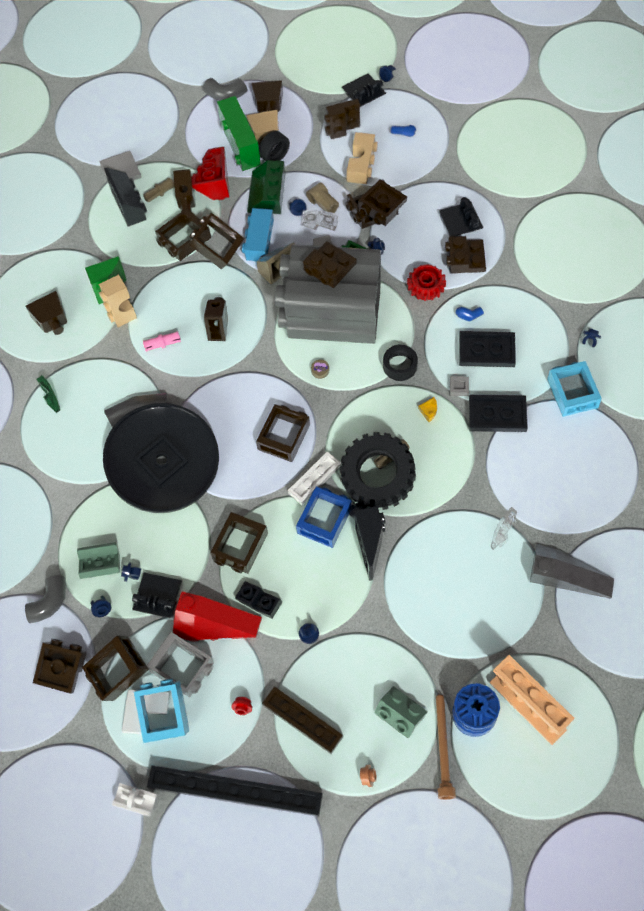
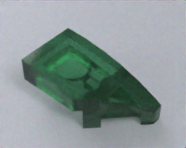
[36,375,61,414]

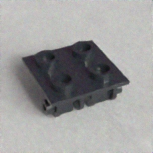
[342,73,386,107]
[439,197,483,236]
[132,573,182,618]

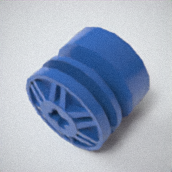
[452,683,500,737]

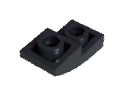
[235,581,282,619]

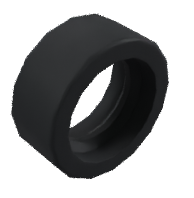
[259,130,290,161]
[383,344,418,381]

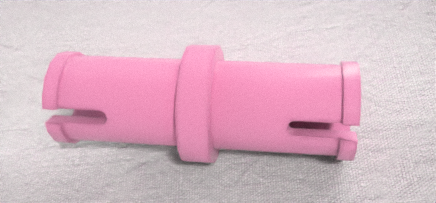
[143,331,181,352]

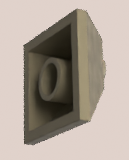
[256,242,296,284]

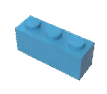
[242,208,274,261]

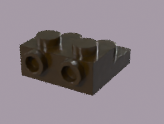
[324,99,360,139]
[358,179,407,226]
[445,236,486,274]
[303,241,357,288]
[33,639,87,694]

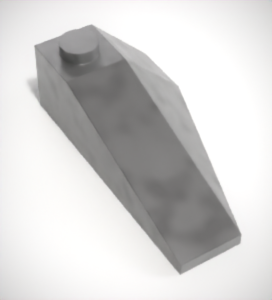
[530,544,614,599]

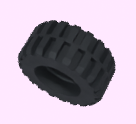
[340,432,416,510]

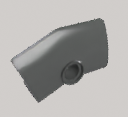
[104,393,167,428]

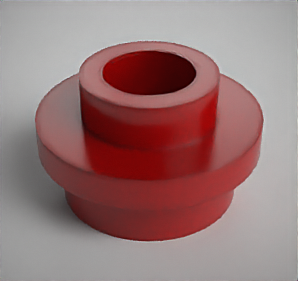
[231,697,253,715]

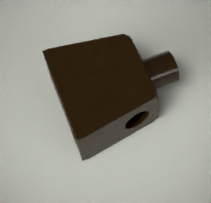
[251,80,283,113]
[173,169,196,212]
[25,291,67,335]
[204,297,228,341]

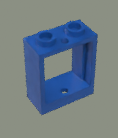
[296,486,352,548]

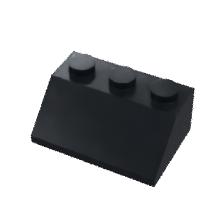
[104,168,147,227]

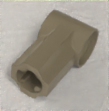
[306,182,339,215]

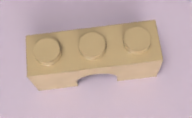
[347,132,378,184]
[99,275,137,327]

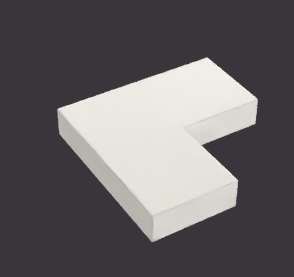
[122,690,170,734]

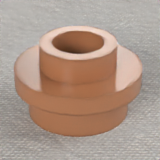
[360,764,377,787]

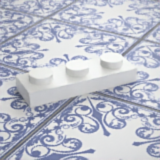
[288,452,341,505]

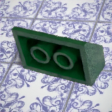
[247,160,286,214]

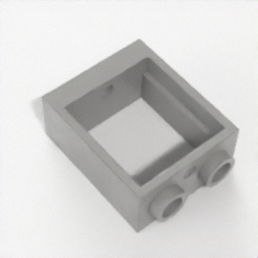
[147,632,214,698]

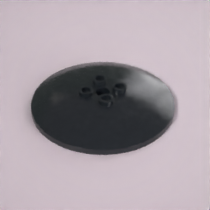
[103,403,219,513]

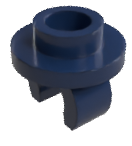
[379,65,396,82]
[289,199,307,216]
[367,238,385,255]
[582,328,602,348]
[121,562,141,582]
[90,595,112,617]
[299,623,319,644]

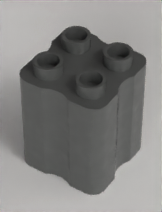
[275,244,381,344]

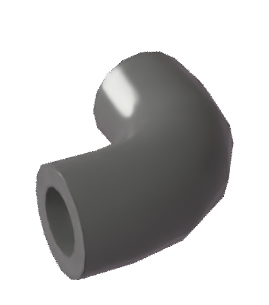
[203,78,248,101]
[25,575,66,624]

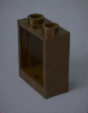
[155,208,211,261]
[188,212,245,270]
[256,404,310,462]
[210,512,268,574]
[82,636,149,701]

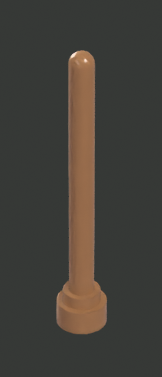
[436,694,456,800]

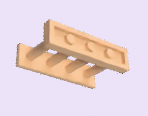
[490,655,575,745]

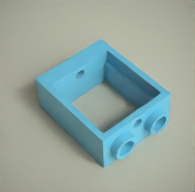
[547,361,602,417]
[134,678,190,743]

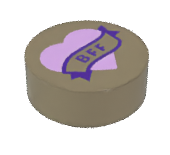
[311,360,330,379]

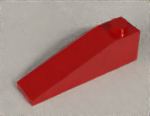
[192,146,230,200]
[172,591,262,642]

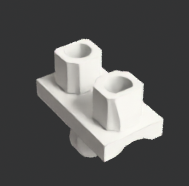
[112,783,157,817]

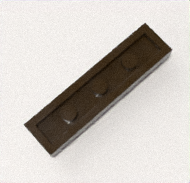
[262,686,344,754]

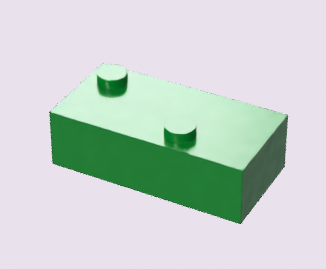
[217,96,261,171]

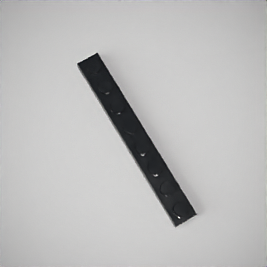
[147,765,323,817]

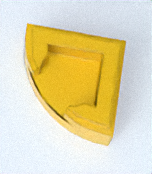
[418,397,437,422]

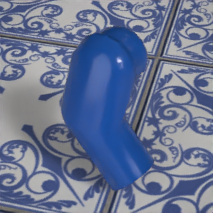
[391,125,416,137]
[456,307,484,322]

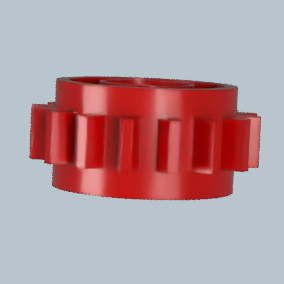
[407,264,446,301]

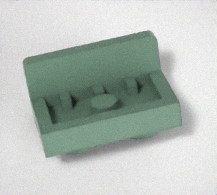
[77,542,120,579]
[375,686,428,738]

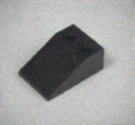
[354,506,386,581]

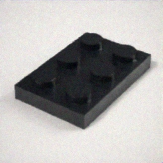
[459,331,516,367]
[469,395,528,432]

